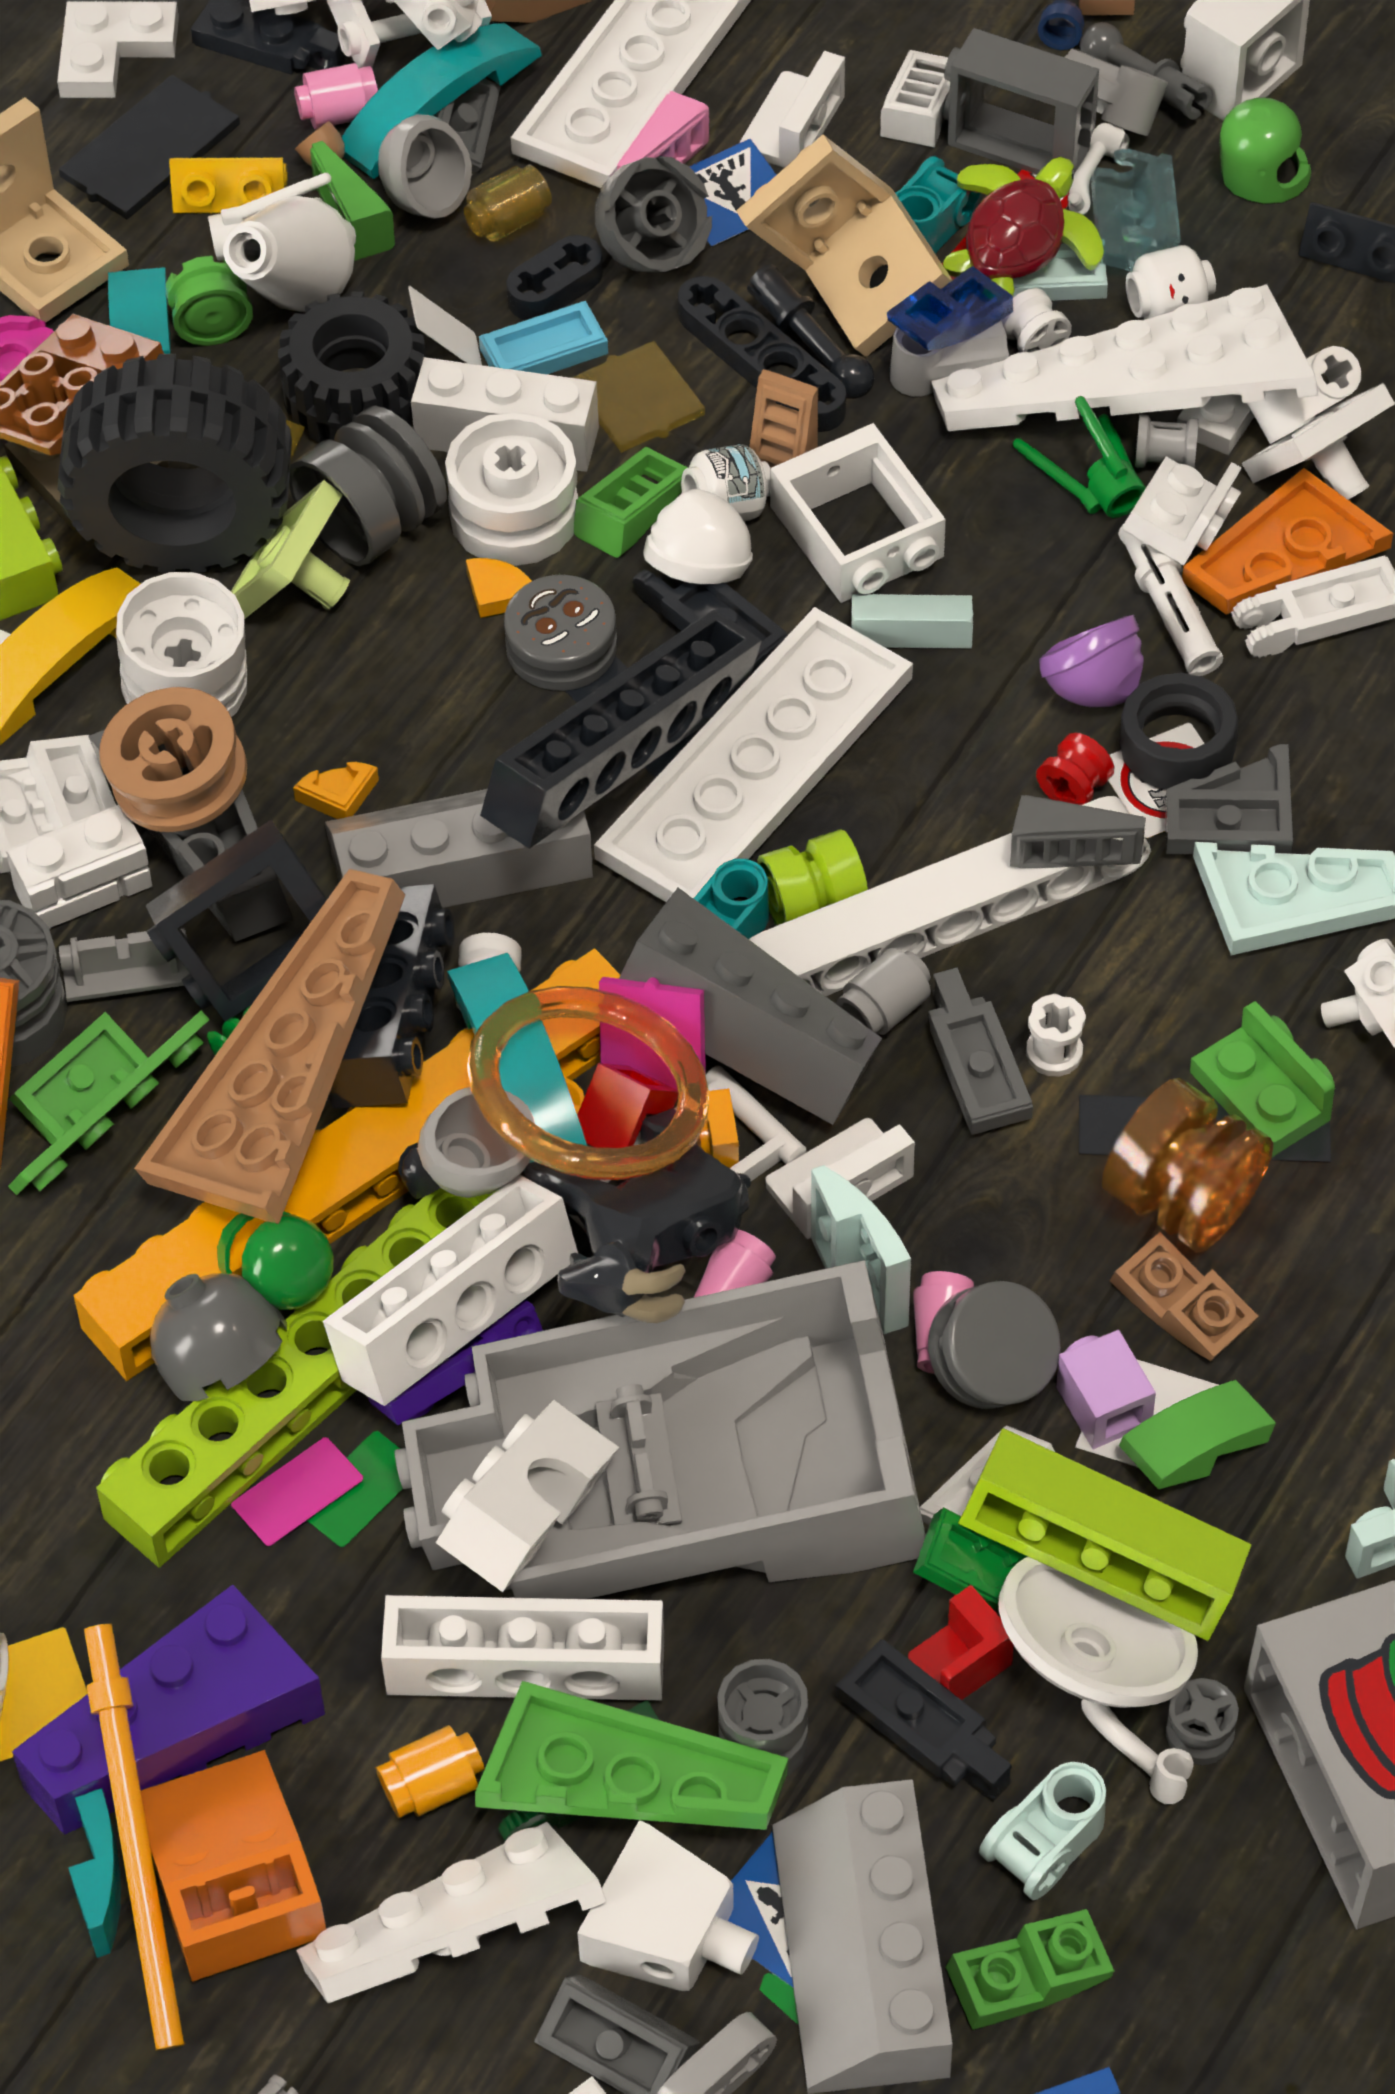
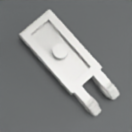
[1231,555,1395,658]

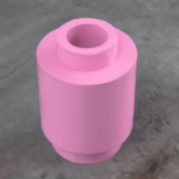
[294,63,378,129]

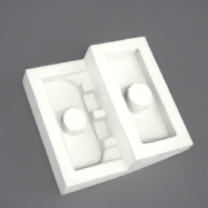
[0,735,116,873]

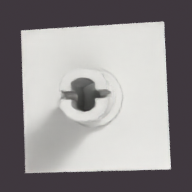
[1242,383,1395,499]

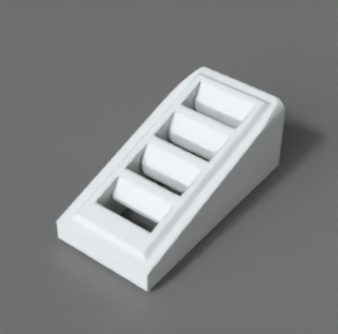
[881,50,950,147]

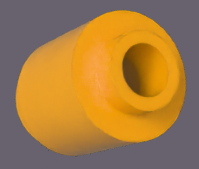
[376,1725,485,1818]

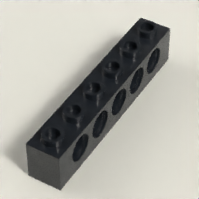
[480,609,762,849]

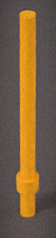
[84,1624,184,2051]

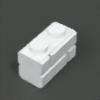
[6,805,152,928]

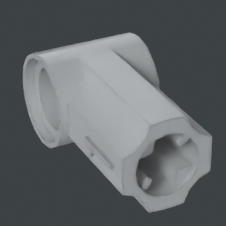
[1064,49,1168,136]
[890,318,1009,396]

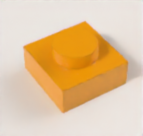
[693,1088,739,1168]

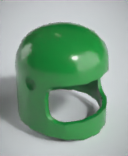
[217,1212,333,1310]

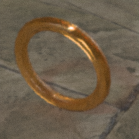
[467,986,710,1180]

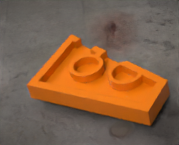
[1182,468,1393,615]

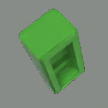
[310,141,395,261]
[574,447,687,558]

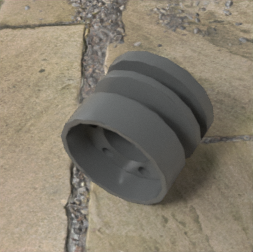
[289,405,447,566]
[0,900,68,1067]

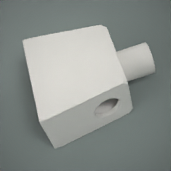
[578,1820,759,1991]

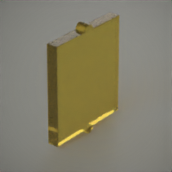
[572,341,705,453]

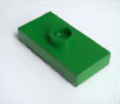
[913,1507,1028,1618]

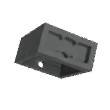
[943,28,1099,174]

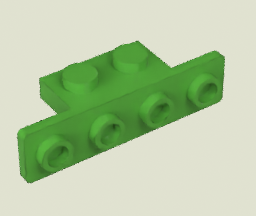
[8,1010,210,1195]

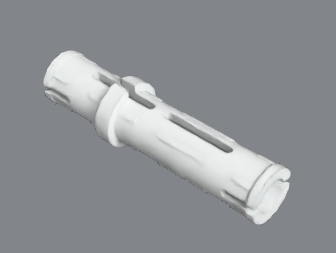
[1118,523,1223,676]

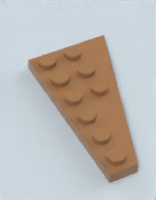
[134,869,405,1224]

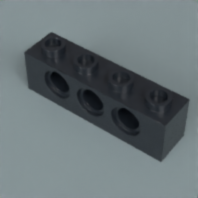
[329,884,455,1109]

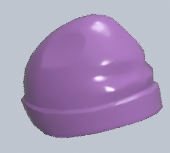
[1039,615,1144,707]

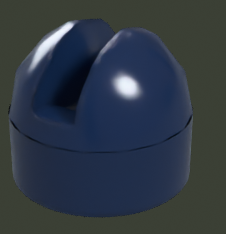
[1038,0,1084,50]

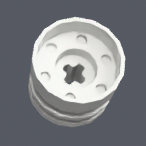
[116,572,247,717]

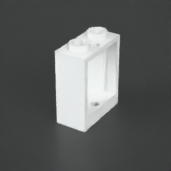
[770,423,945,603]

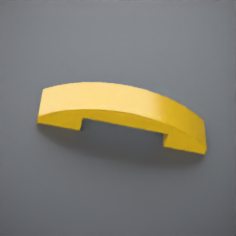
[0,567,140,745]

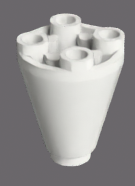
[223,196,356,312]

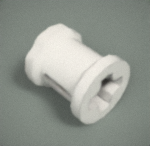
[1026,994,1086,1077]

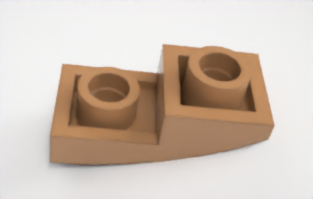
[1109,1232,1259,1361]

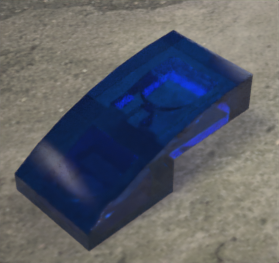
[887,266,1013,351]

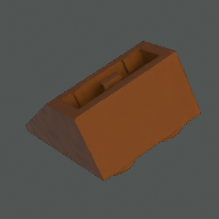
[0,314,164,456]

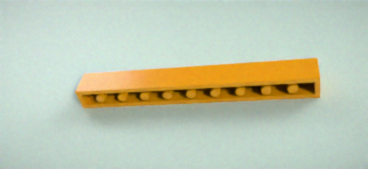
[73,948,620,1381]

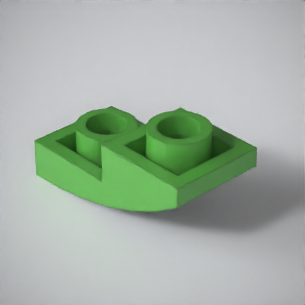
[1119,1380,1276,1489]
[946,1909,1114,2030]

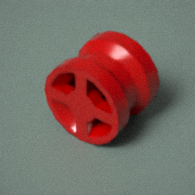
[1036,732,1115,805]

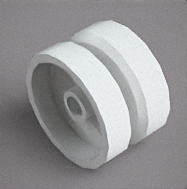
[445,412,578,566]

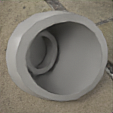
[378,114,472,218]
[417,1086,537,1198]

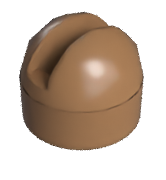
[295,121,345,167]

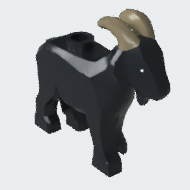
[525,1108,751,1323]

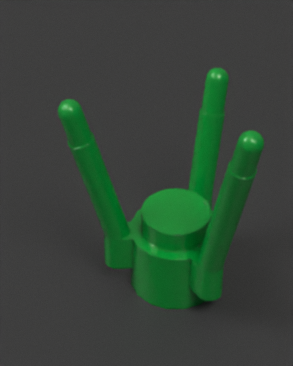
[1013,396,1146,518]

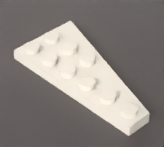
[931,284,1319,431]

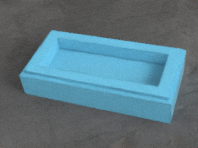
[479,301,608,374]

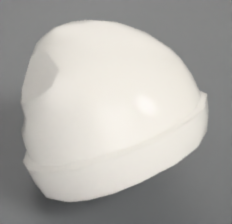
[643,489,753,584]

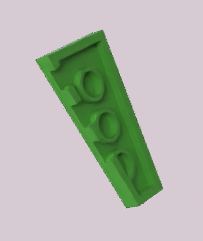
[475,1681,789,1830]

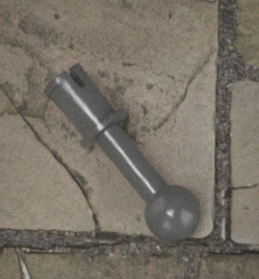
[1079,22,1212,120]

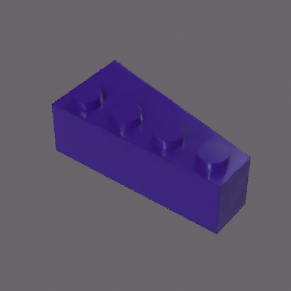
[12,1585,325,1835]

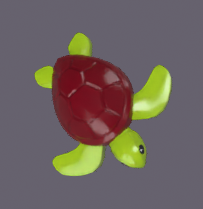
[943,157,1104,309]

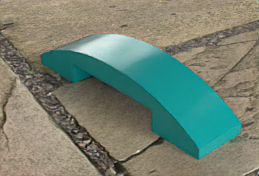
[342,23,542,179]
[447,952,593,1174]

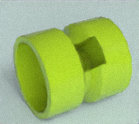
[757,829,868,926]

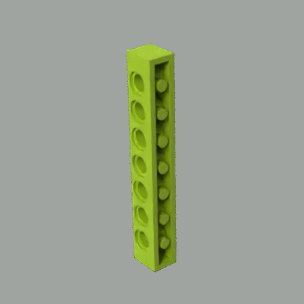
[96,1188,498,1568]

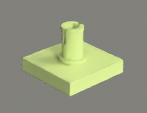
[231,480,350,619]

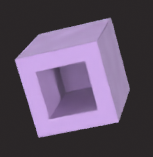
[1056,1329,1156,1449]

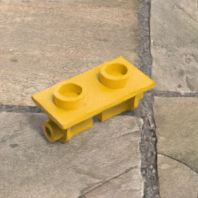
[169,158,288,213]

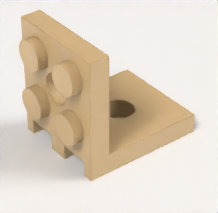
[0,97,129,323]
[736,134,954,357]

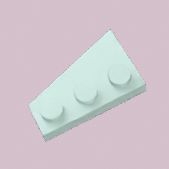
[1193,842,1395,955]

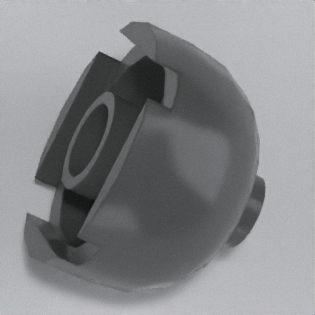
[595,156,712,273]
[150,1273,287,1401]

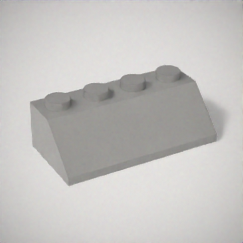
[325,789,593,908]
[772,1779,953,2094]

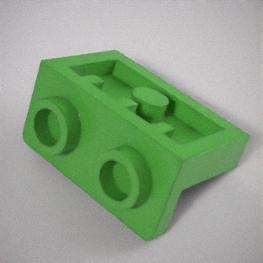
[1190,1001,1335,1158]

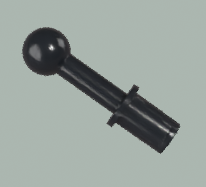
[747,264,874,399]

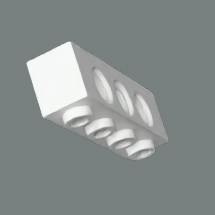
[323,1175,578,1406]
[381,1595,664,1700]

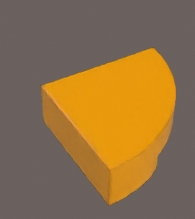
[466,558,532,618]
[293,762,379,819]

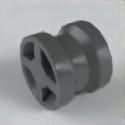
[1166,1678,1239,1765]

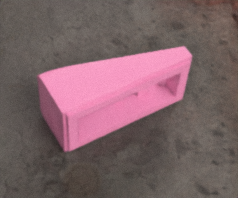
[617,91,709,170]

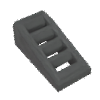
[1010,795,1146,868]

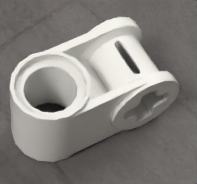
[1247,346,1361,444]

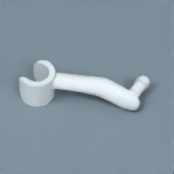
[1068,123,1130,215]
[1082,1699,1194,1804]

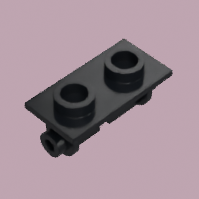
[1299,202,1395,283]

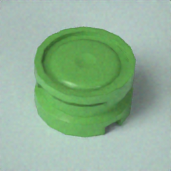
[166,256,253,346]

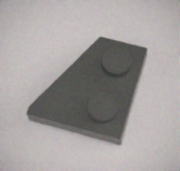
[1165,744,1293,854]

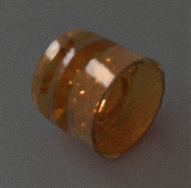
[1102,1078,1274,1253]

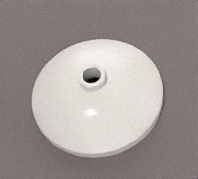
[999,1557,1198,1708]

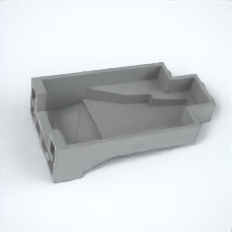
[395,1260,926,1599]

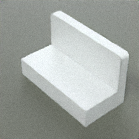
[740,51,845,168]
[766,1118,915,1239]

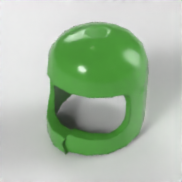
[1219,97,1311,204]

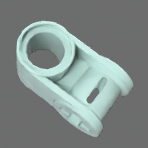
[979,1762,1106,1900]

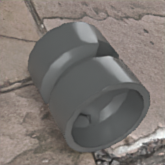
[718,1659,808,1777]

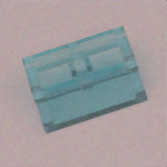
[1091,149,1181,272]

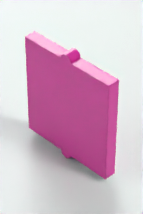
[599,977,706,1096]

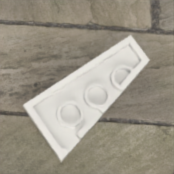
[296,1822,607,2003]

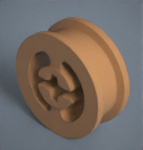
[99,687,247,832]

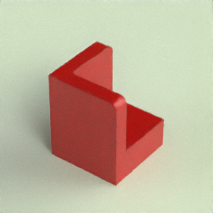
[577,1063,680,1159]
[908,1585,1014,1700]

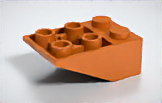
[141,1750,326,1982]

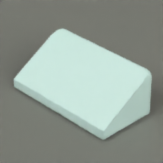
[851,594,973,648]

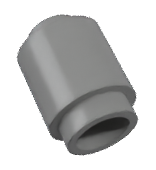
[836,948,931,1035]

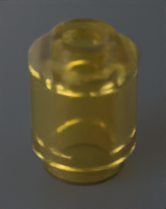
[464,165,552,242]

